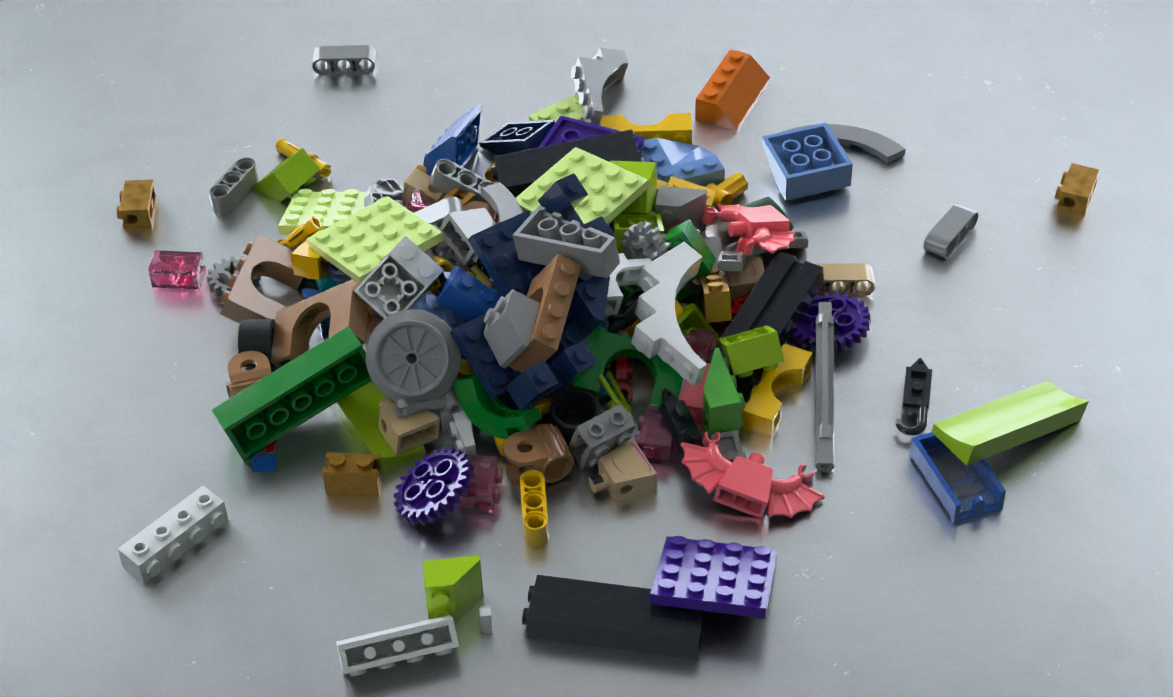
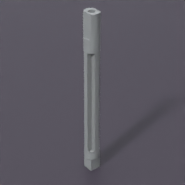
[815,302,834,470]

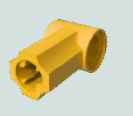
[706,172,748,212]

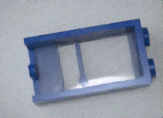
[909,432,1006,524]

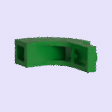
[453,373,542,439]

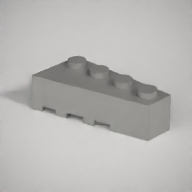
[513,205,620,278]

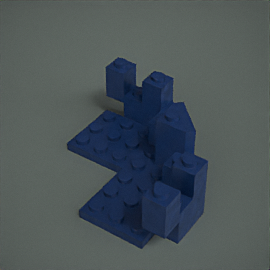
[450,173,616,410]

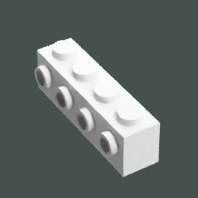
[118,486,228,583]
[336,615,459,676]

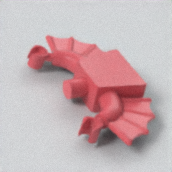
[702,204,796,256]
[681,431,825,519]

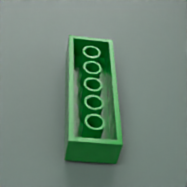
[212,326,372,460]

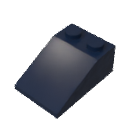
[479,120,555,156]

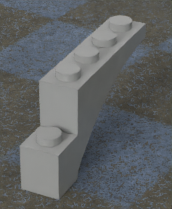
[571,47,629,125]

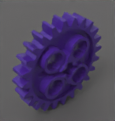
[790,291,871,352]
[393,447,475,525]

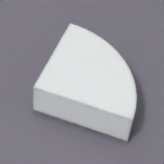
[479,605,492,634]

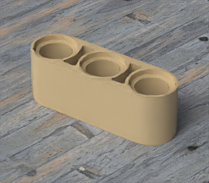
[816,263,875,297]

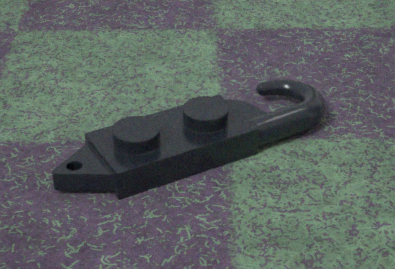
[607,287,645,333]
[895,358,932,436]
[659,388,705,454]

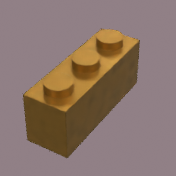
[699,268,732,323]

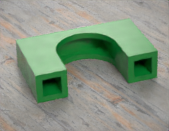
[573,327,683,415]

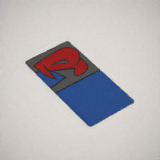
[253,440,276,473]

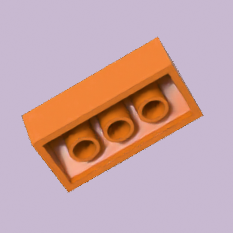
[695,49,770,131]

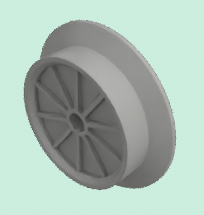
[366,309,461,401]

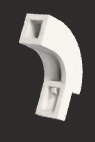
[605,253,652,316]

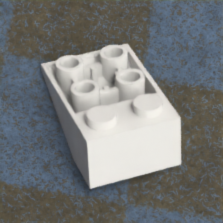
[354,235,443,319]

